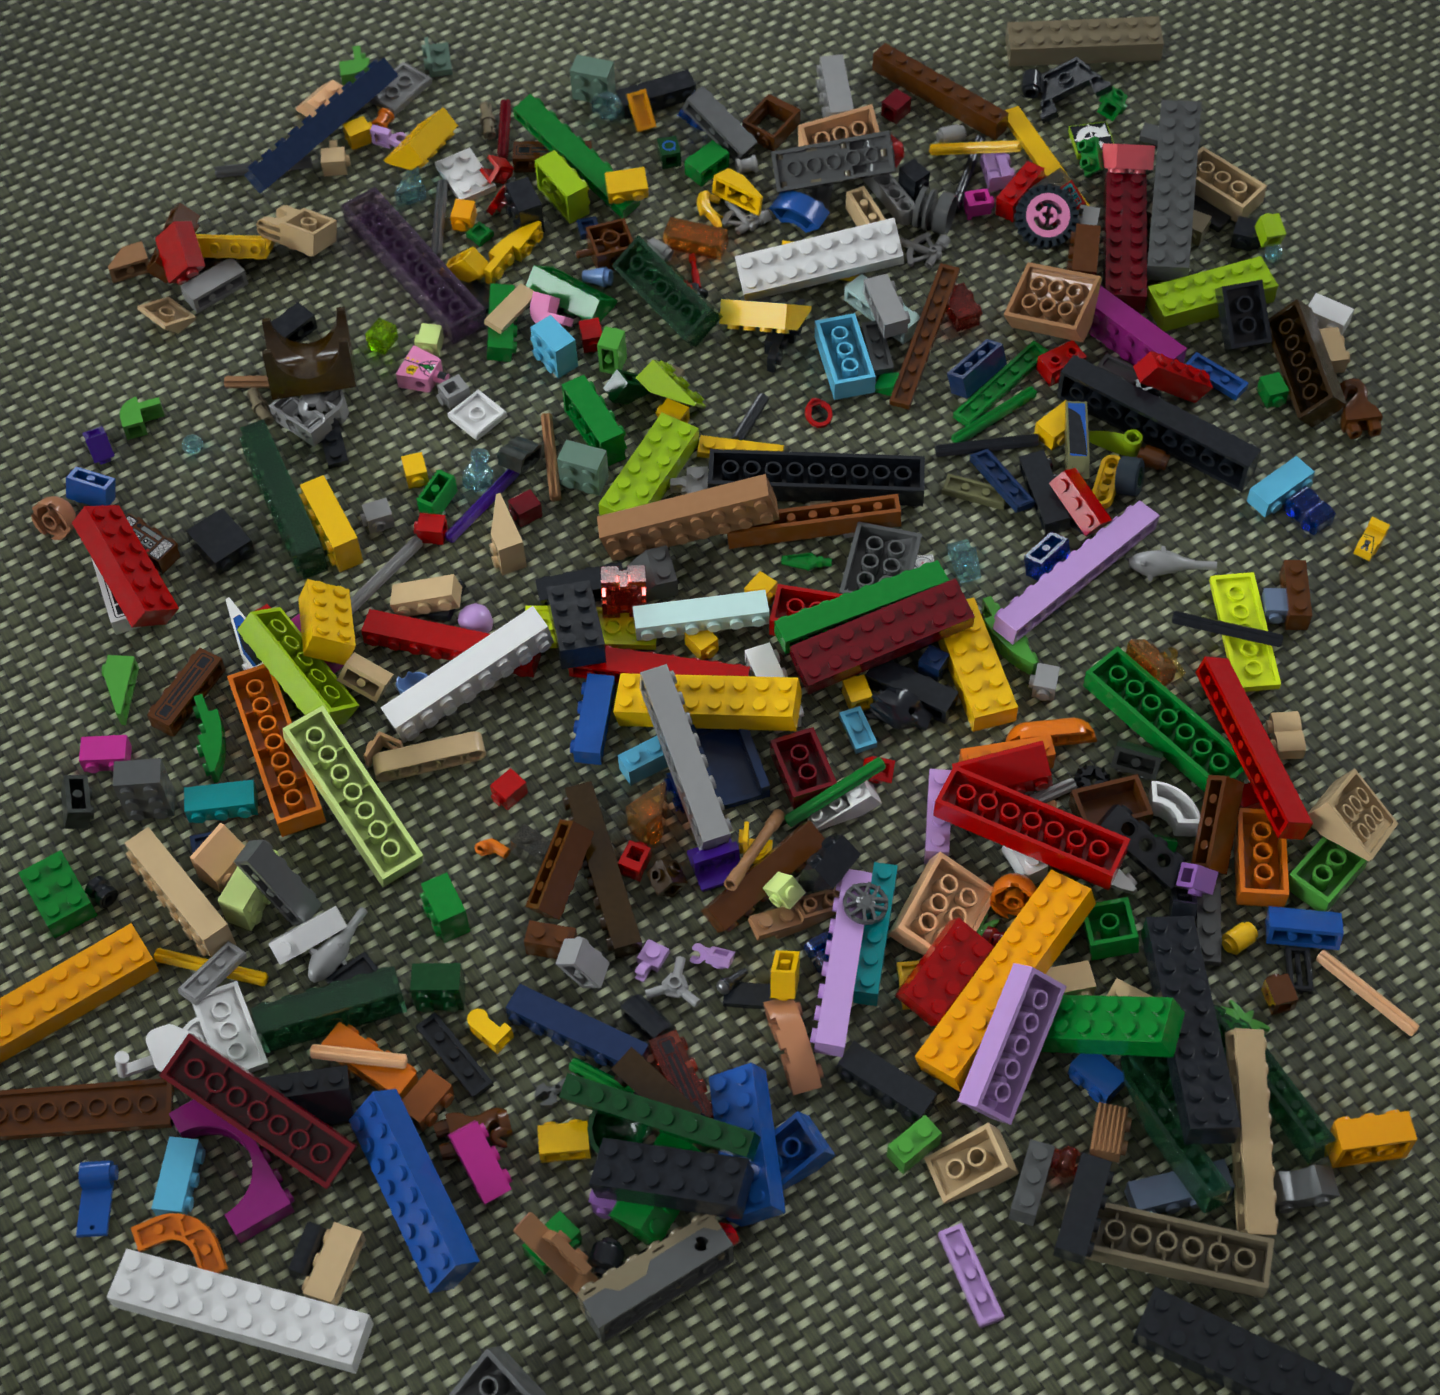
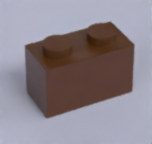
[524,920,577,959]

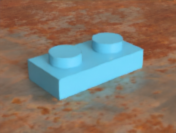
[839,706,877,754]

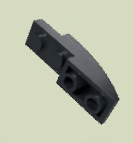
[765,299,807,373]

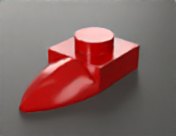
[486,185,506,216]

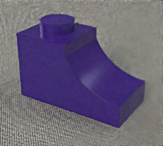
[82,426,115,464]

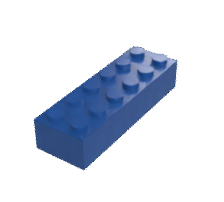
[709,1062,786,1227]

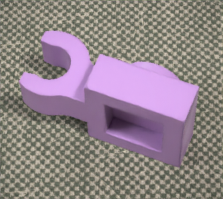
[370,125,406,149]
[635,939,669,983]
[690,943,735,969]

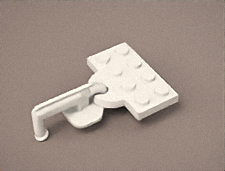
[114,981,269,1078]

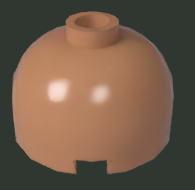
[31,496,76,540]

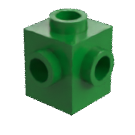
[1097,86,1128,122]

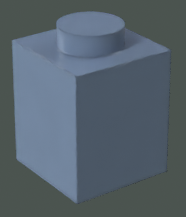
[1261,588,1288,624]

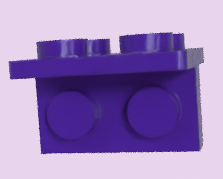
[687,838,740,892]

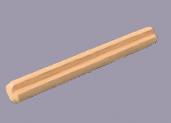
[1316,950,1420,1036]

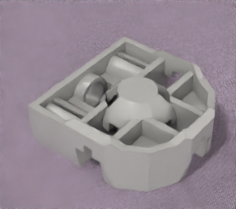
[269,389,349,447]

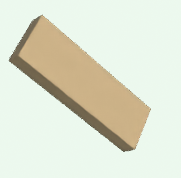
[484,283,533,334]

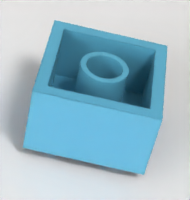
[530,315,578,379]

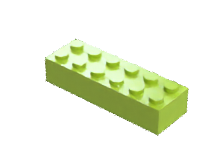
[1146,256,1278,332]
[598,413,699,516]
[237,607,360,725]

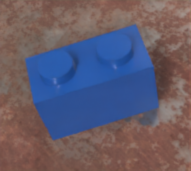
[66,466,115,506]
[1067,1053,1127,1104]

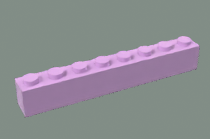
[810,869,873,1057]

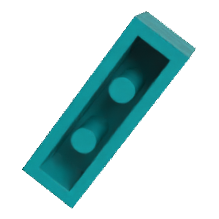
[184,779,258,823]

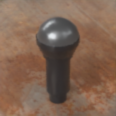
[716,968,749,995]

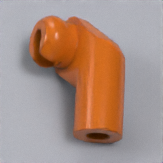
[474,838,511,859]

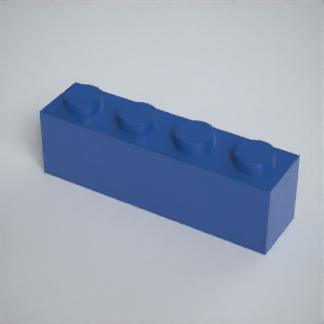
[570,673,616,765]

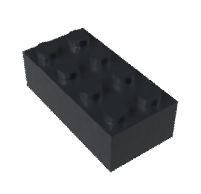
[546,580,606,669]

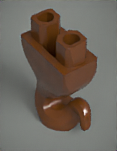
[1340,378,1383,439]
[433,1108,513,1162]

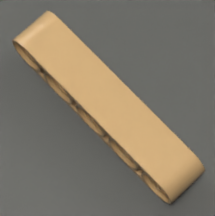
[372,731,486,782]

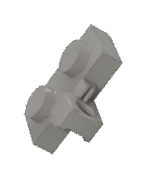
[670,466,708,495]

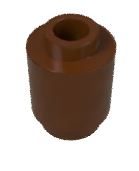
[1137,444,1171,471]

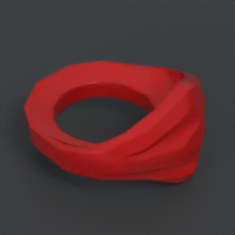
[804,398,833,428]

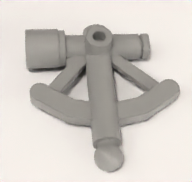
[721,200,772,235]
[899,232,951,269]

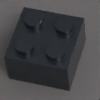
[504,177,545,232]

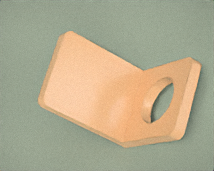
[364,731,403,767]

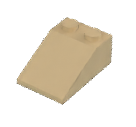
[489,493,527,575]
[924,1122,1019,1203]

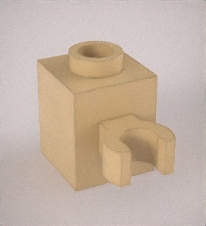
[321,140,351,176]

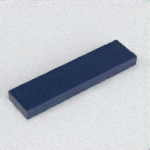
[969,449,1035,513]

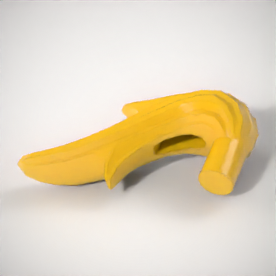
[696,190,723,234]

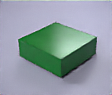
[466,221,494,247]

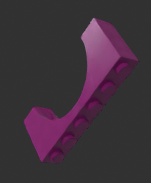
[169,1099,295,1244]

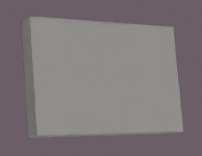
[369,62,432,116]

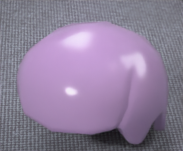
[458,603,493,633]

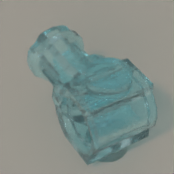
[462,448,494,492]

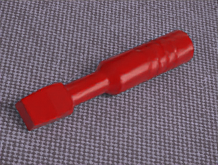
[689,253,701,288]

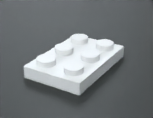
[435,148,497,201]

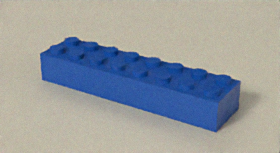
[349,1089,480,1293]

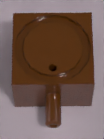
[576,218,637,272]

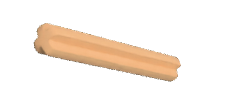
[310,1044,408,1069]

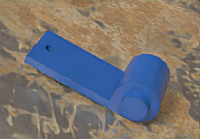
[76,1160,119,1238]

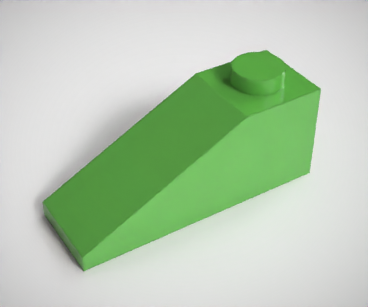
[102,655,139,725]

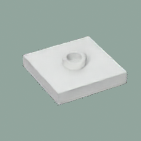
[447,390,507,441]

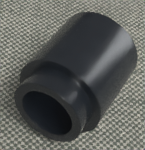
[1022,69,1041,99]

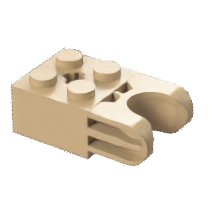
[257,205,337,256]

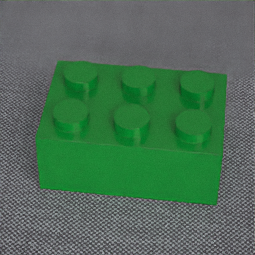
[18,850,98,939]

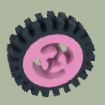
[1014,184,1079,249]

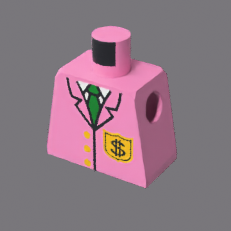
[396,345,450,393]

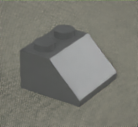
[626,545,678,604]

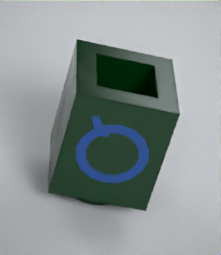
[657,136,682,169]

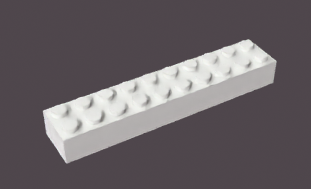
[107,1248,373,1374]

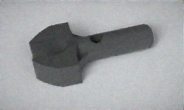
[534,1073,575,1109]

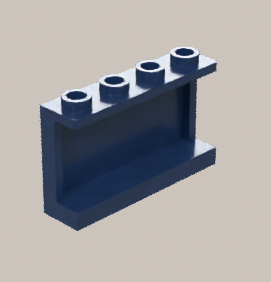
[691,724,770,810]

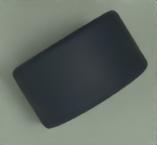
[1115,456,1145,496]

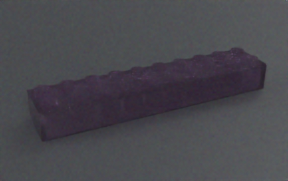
[341,187,486,344]

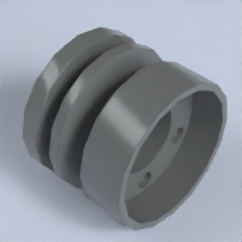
[912,186,958,235]

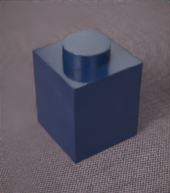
[918,644,949,683]

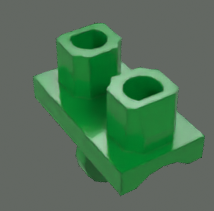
[1076,136,1104,178]

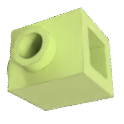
[414,323,444,358]
[762,872,806,909]

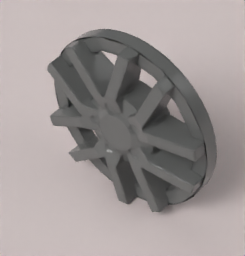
[843,881,888,925]

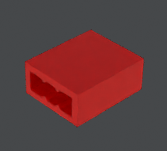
[155,221,205,285]

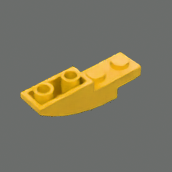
[484,221,543,285]

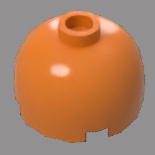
[990,873,1037,919]

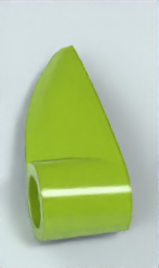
[1088,429,1143,457]

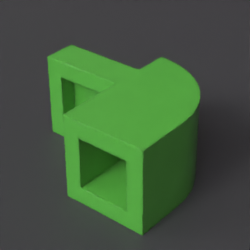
[339,45,370,86]
[120,396,165,440]

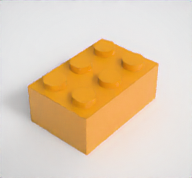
[1325,1109,1417,1168]

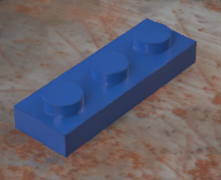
[1186,352,1249,401]

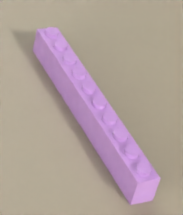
[993,500,1160,645]

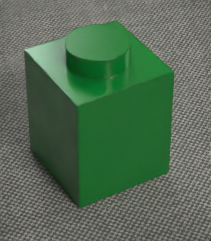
[1256,372,1289,409]

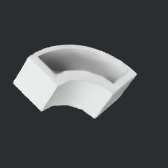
[1148,781,1200,837]

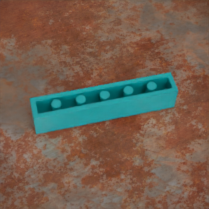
[853,862,898,1006]

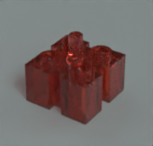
[601,565,647,618]

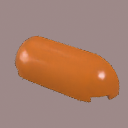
[1006,718,1097,746]

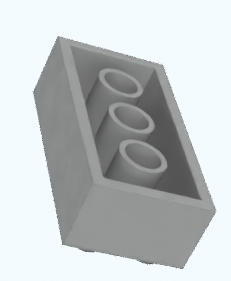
[816,54,854,118]

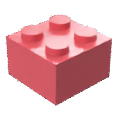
[1102,143,1155,174]

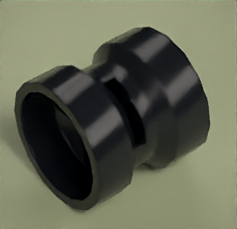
[85,876,119,909]

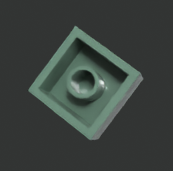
[570,55,616,106]
[557,440,609,496]

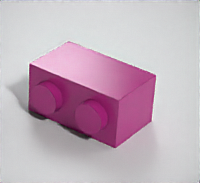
[79,735,132,773]

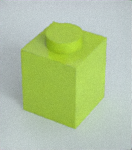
[1255,213,1286,248]

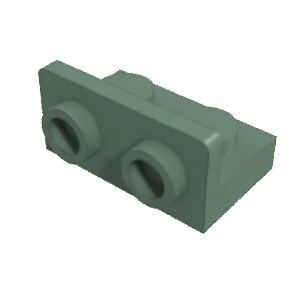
[421,37,453,77]

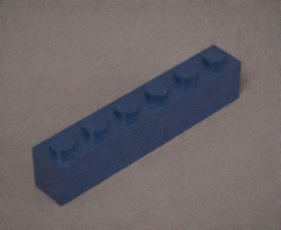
[505,984,650,1067]

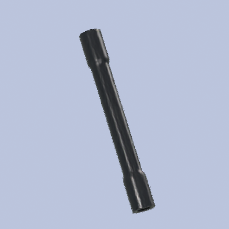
[954,135,986,213]

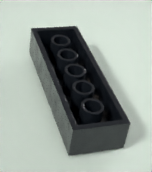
[589,1138,754,1220]

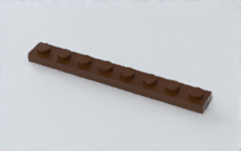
[889,263,960,410]

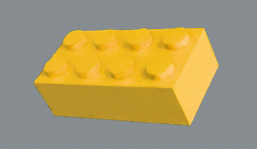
[299,475,364,572]
[298,579,356,665]

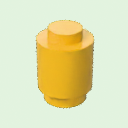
[1222,922,1258,955]

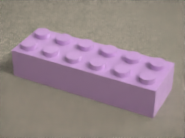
[958,963,1067,1125]

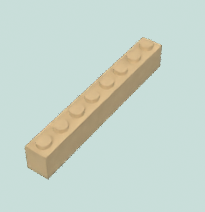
[1225,1028,1278,1237]

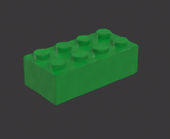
[561,375,627,467]

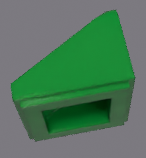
[875,372,900,396]

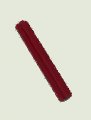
[497,99,511,159]

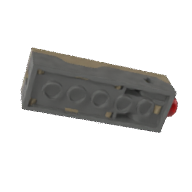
[771,130,905,193]
[577,1214,739,1344]

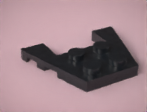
[1040,57,1113,124]

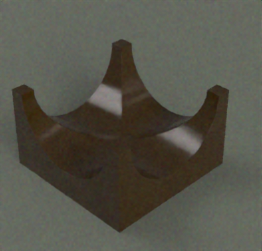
[262,306,356,400]

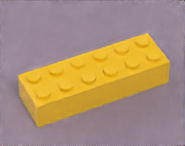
[938,597,1018,732]

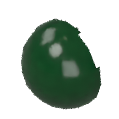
[587,1111,651,1154]

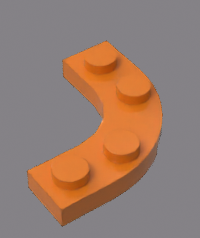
[131,1213,228,1274]

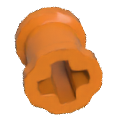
[371,108,395,128]

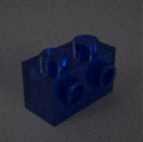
[1024,531,1070,581]

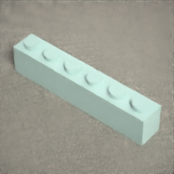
[633,590,769,641]

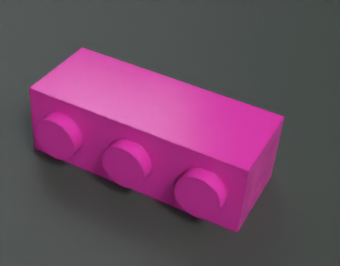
[448,1120,513,1204]

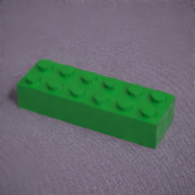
[1040,995,1185,1057]

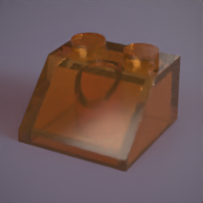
[1126,639,1177,686]
[626,781,668,846]

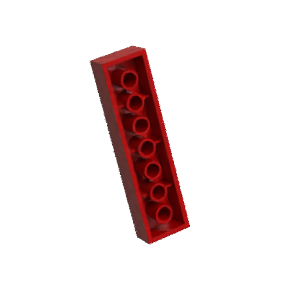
[933,765,1130,890]

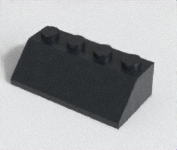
[259,1065,354,1126]

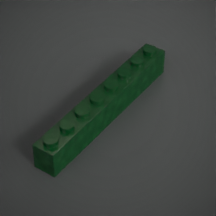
[559,1073,761,1162]

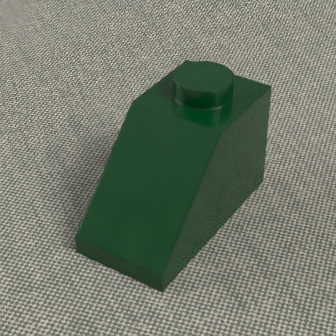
[603,369,650,405]

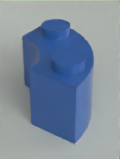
[769,190,830,233]

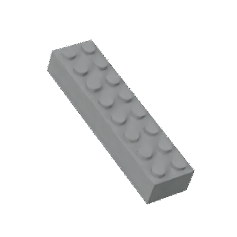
[639,664,733,851]

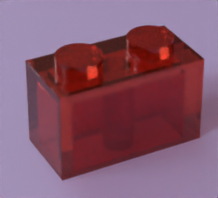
[946,283,982,332]

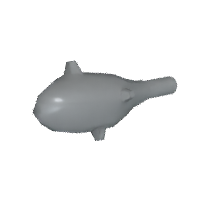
[1129,546,1217,581]
[308,907,368,983]

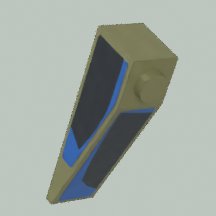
[1065,401,1090,483]

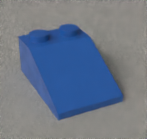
[774,1111,836,1191]

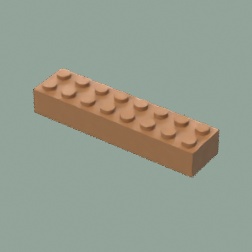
[597,474,780,561]

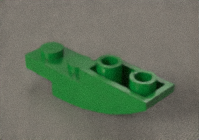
[192,694,226,783]

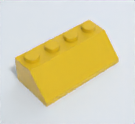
[384,107,458,170]
[719,299,812,334]

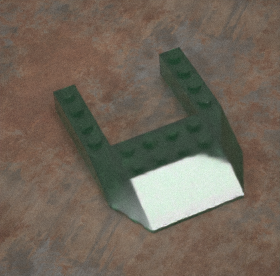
[1120,1005,1336,1214]

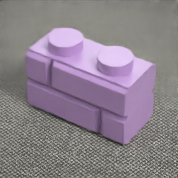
[980,153,1015,192]

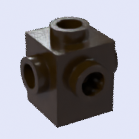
[646,858,688,897]

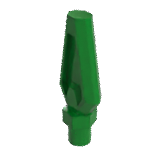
[781,552,832,571]

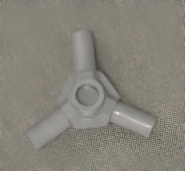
[645,956,701,1007]

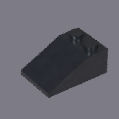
[798,834,861,892]

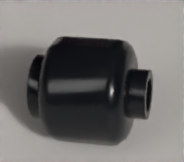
[588,1237,625,1278]

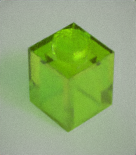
[365,318,398,355]

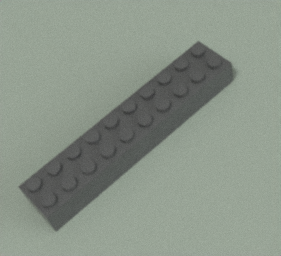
[1147,100,1202,281]

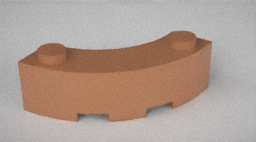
[763,999,824,1095]

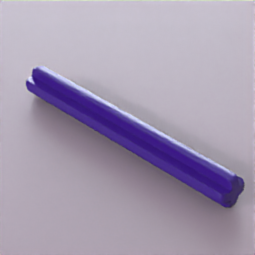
[444,469,519,543]

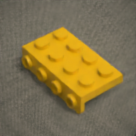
[196,234,276,260]

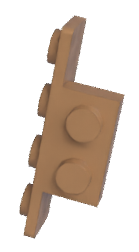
[513,1212,599,1296]

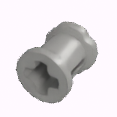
[735,155,758,174]

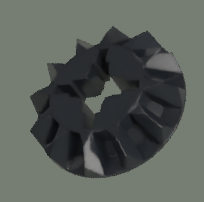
[1074,763,1111,789]

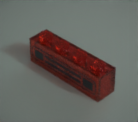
[649,1030,714,1119]

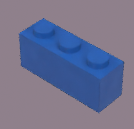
[1265,906,1344,950]

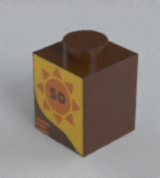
[1261,973,1299,1015]

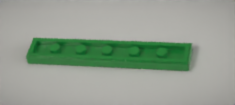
[953,340,1049,426]

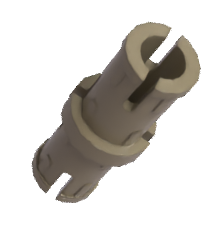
[479,102,496,140]
[246,387,274,426]

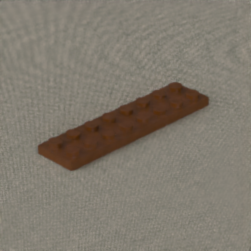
[0,1078,174,1141]

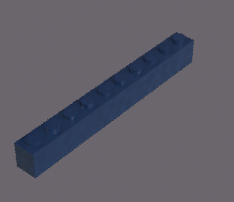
[244,58,399,194]

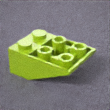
[636,360,707,409]

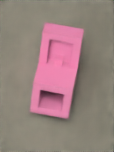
[530,291,574,328]

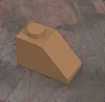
[108,241,149,283]

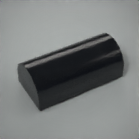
[289,1222,327,1280]

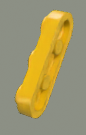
[1092,455,1120,509]

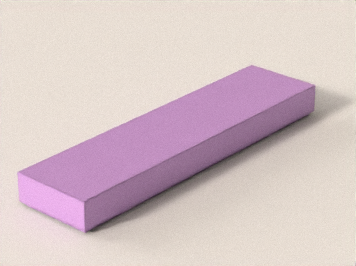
[938,1223,1004,1329]

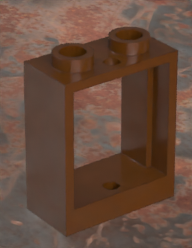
[742,94,801,151]

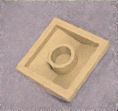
[137,296,196,333]

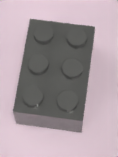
[113,758,176,821]

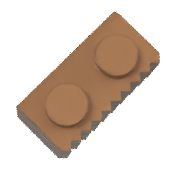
[1089,1102,1132,1162]

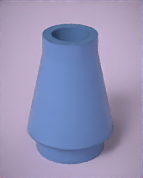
[582,267,613,287]

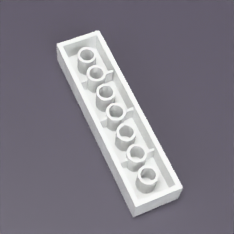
[735,218,904,301]
[381,606,554,743]

